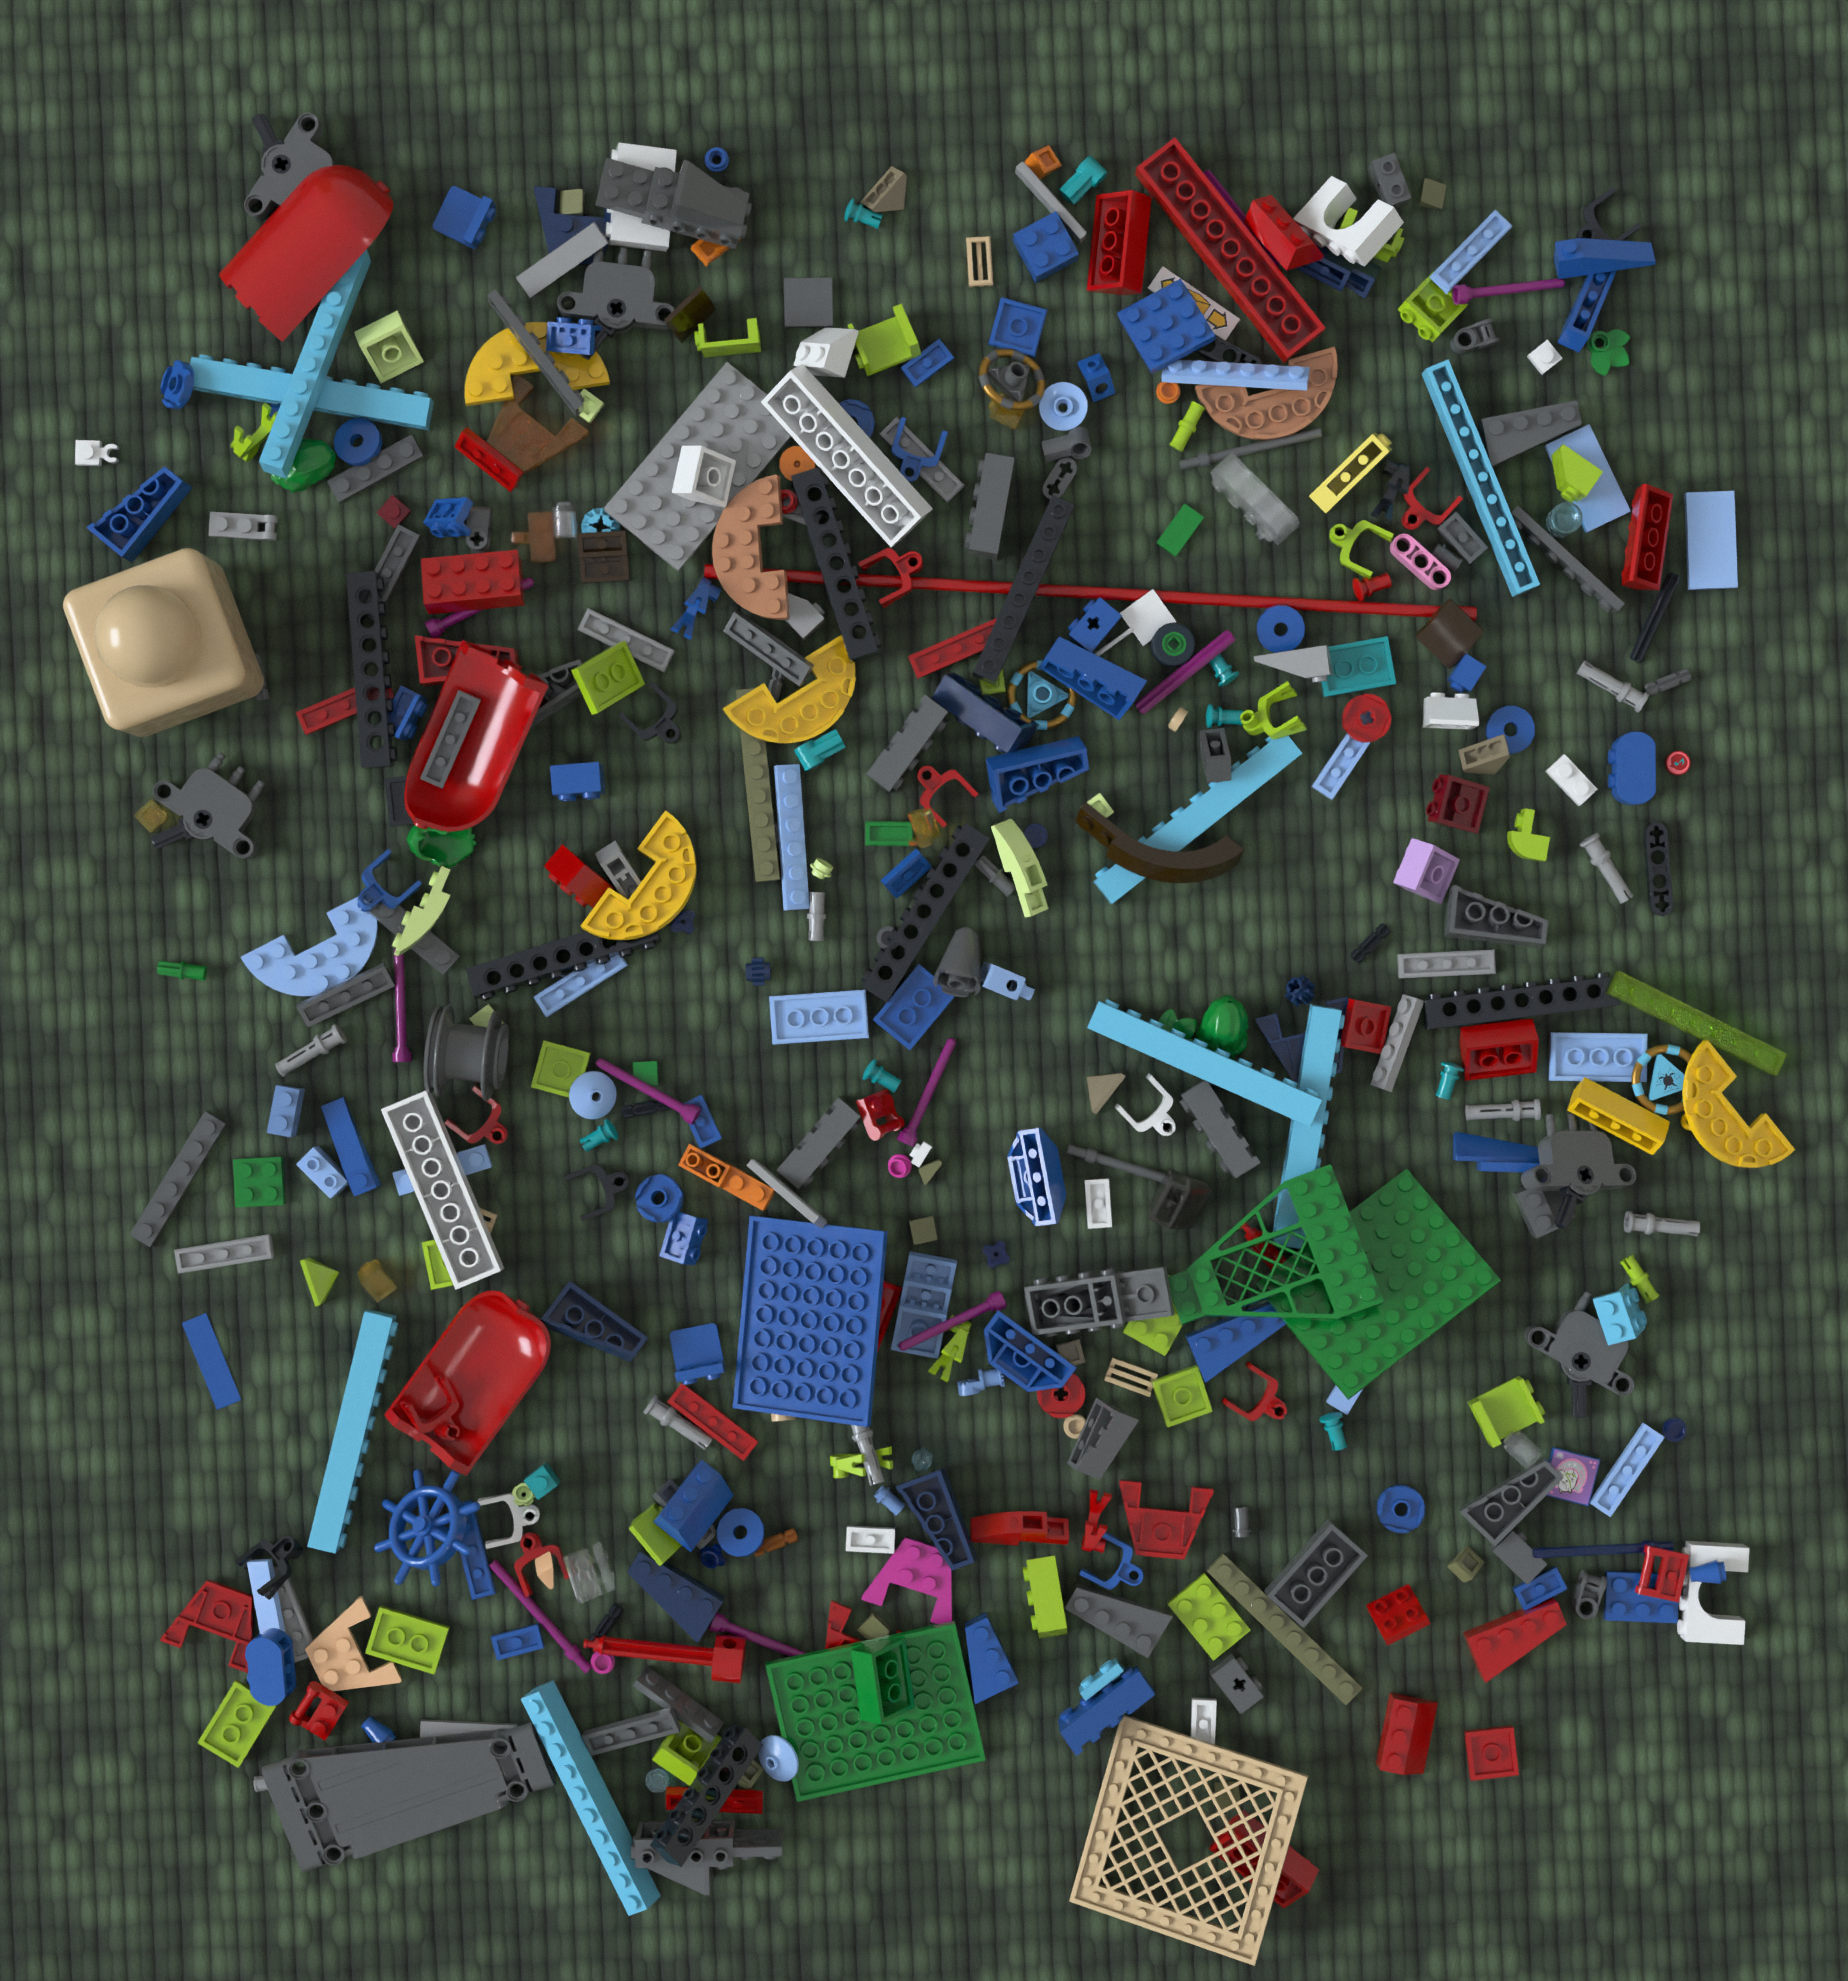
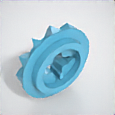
[581,508,620,533]

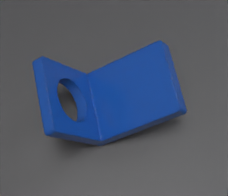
[1077,353,1115,402]

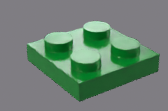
[233,1156,285,1208]

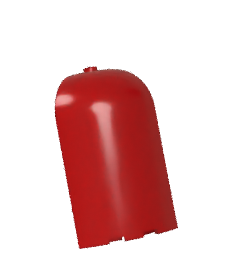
[219,165,393,342]
[404,640,548,832]
[384,1290,551,1476]

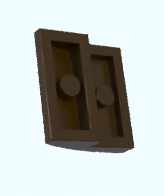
[664,286,716,343]
[577,531,630,583]
[1415,598,1484,669]

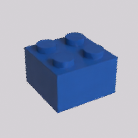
[1013,211,1079,283]
[550,762,606,802]

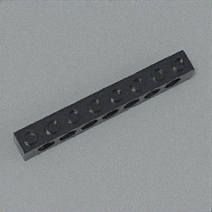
[791,467,881,664]
[973,495,1074,686]
[346,571,397,769]
[861,823,990,1002]
[466,931,662,1001]
[1422,972,1621,1029]

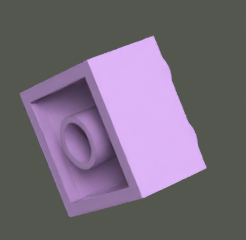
[1393,838,1460,904]

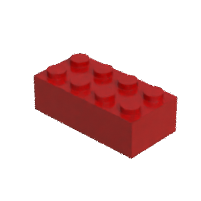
[421,550,525,614]

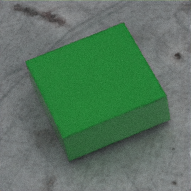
[633,1061,659,1086]

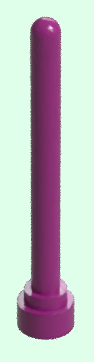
[1452,278,1566,305]
[425,578,534,638]
[392,948,412,1062]
[897,1038,956,1147]
[596,1058,701,1125]
[898,1290,1006,1351]
[709,1612,806,1657]

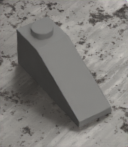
[785,593,825,640]
[1254,645,1333,683]
[595,840,642,899]

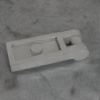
[208,512,278,541]

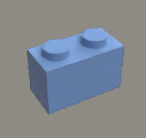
[267,1084,305,1137]

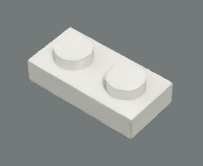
[1545,754,1597,806]
[1084,1178,1112,1229]
[846,1525,895,1554]
[1190,1698,1217,1744]

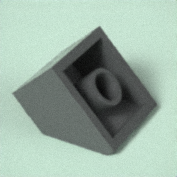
[1512,1187,1576,1238]

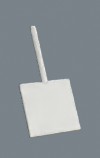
[1095,589,1176,656]

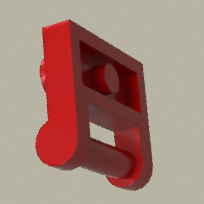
[855,1088,905,1141]
[1635,1544,1689,1603]
[289,1681,349,1741]

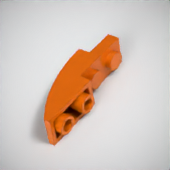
[678,1144,775,1211]

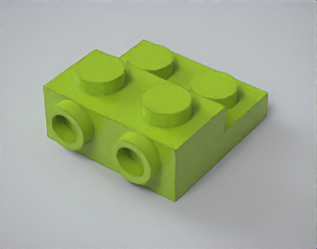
[1398,272,1468,342]

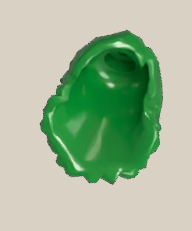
[271,438,337,493]
[407,825,476,868]
[1196,995,1249,1060]

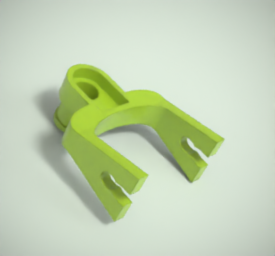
[230,403,278,462]
[1329,520,1394,579]
[1240,681,1307,740]
[928,1315,972,1382]
[830,1446,893,1478]

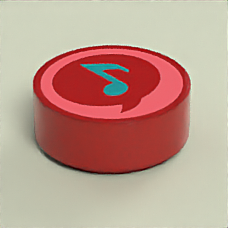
[1664,751,1690,776]

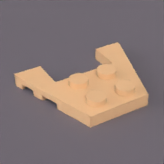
[305,1596,402,1691]

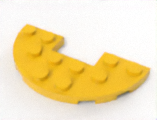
[465,322,610,406]
[722,635,856,743]
[581,810,697,940]
[1682,1040,1795,1168]

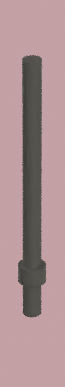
[1179,428,1322,470]
[1066,1144,1207,1195]

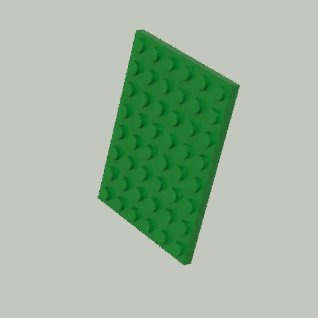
[1255,1169,1501,1400]
[765,1621,986,1802]

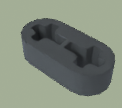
[1042,458,1077,501]

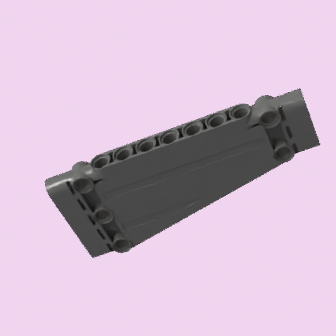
[262,1721,556,1872]

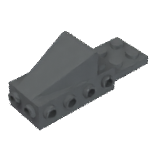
[595,158,752,249]
[1024,1266,1175,1337]
[631,1820,784,1895]

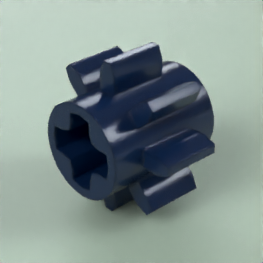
[746,957,771,986]
[1285,975,1316,1007]

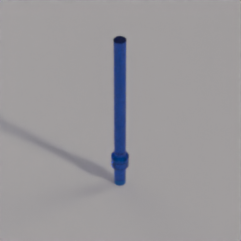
[1532,1540,1674,1558]

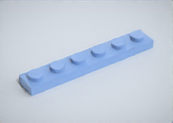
[1162,360,1310,391]
[774,764,810,910]

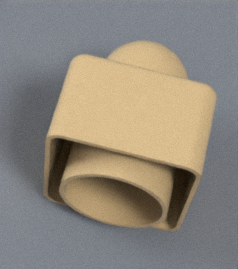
[63,548,264,737]

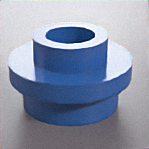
[705,147,729,172]

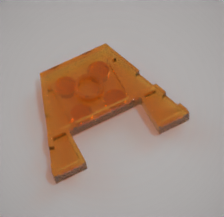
[487,374,589,474]

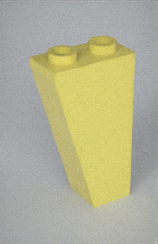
[1309,432,1392,513]

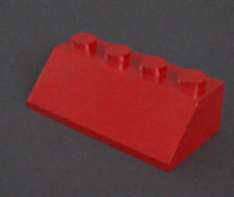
[1087,190,1152,295]
[1622,484,1673,590]
[1209,1810,1319,1908]

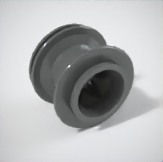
[424,1004,509,1102]

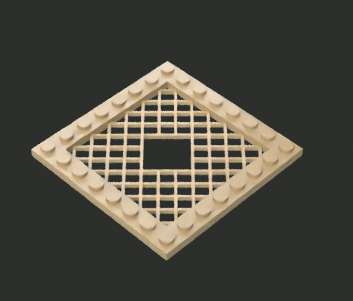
[1069,1714,1308,1966]

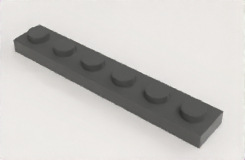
[487,289,585,417]
[1511,506,1625,613]
[129,1111,227,1247]

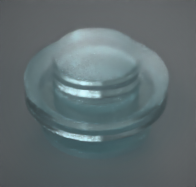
[912,1447,932,1471]
[645,1768,670,1793]

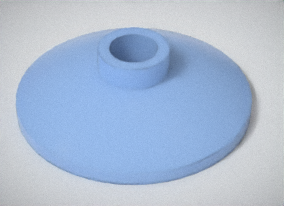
[1039,382,1087,431]
[569,1071,617,1119]
[758,1735,799,1781]

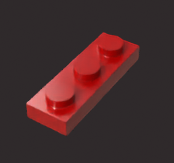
[454,427,524,492]

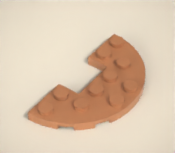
[1195,347,1338,440]
[712,475,790,620]

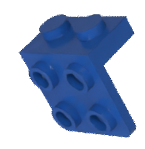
[433,186,496,250]
[390,685,428,742]
[669,1323,726,1385]

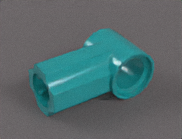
[1059,155,1108,206]
[794,729,846,772]

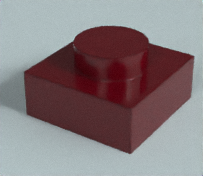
[377,495,411,529]

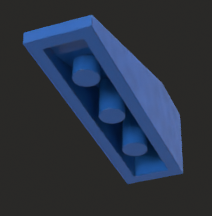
[1554,238,1656,279]
[1557,271,1616,353]
[321,1097,381,1197]

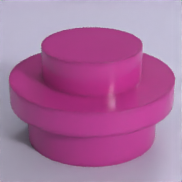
[888,1154,912,1178]
[591,1652,615,1674]

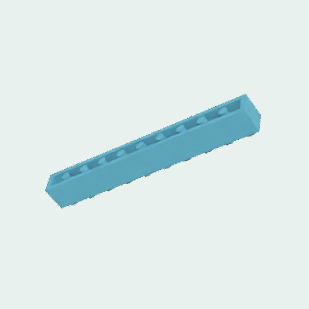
[259,249,371,479]
[190,355,434,431]
[1422,359,1540,597]
[1093,736,1302,904]
[1087,999,1323,1127]
[1271,1004,1345,1249]
[307,1309,399,1554]
[521,1680,661,1916]

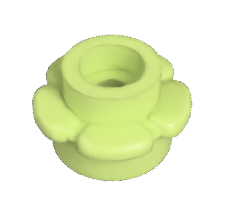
[810,858,833,879]
[512,1483,535,1506]

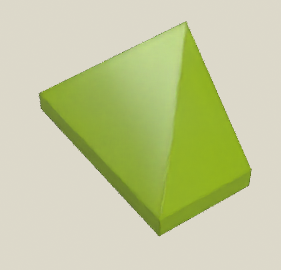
[300,1257,339,1307]

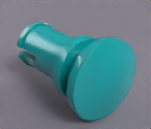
[844,198,883,229]
[1209,654,1240,687]
[1205,704,1243,728]
[862,1059,901,1093]
[1435,1061,1464,1100]
[580,1119,619,1152]
[1319,1412,1347,1451]

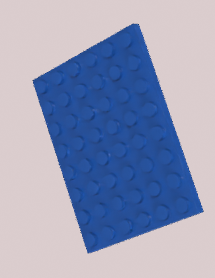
[733,1215,888,1427]

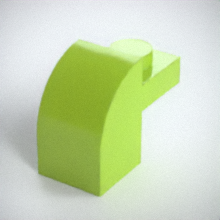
[1507,808,1550,862]

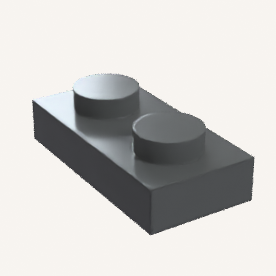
[1437,512,1488,565]

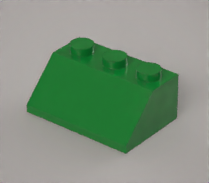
[851,1637,915,1724]

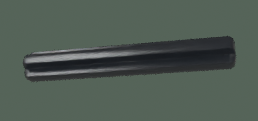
[1630,573,1681,663]

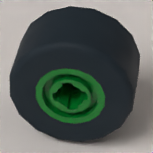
[1151,622,1196,668]

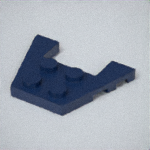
[534,186,611,266]
[1255,997,1348,1083]

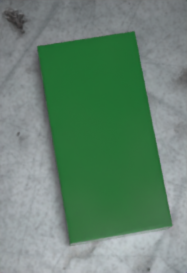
[1156,503,1204,557]
[865,821,914,846]

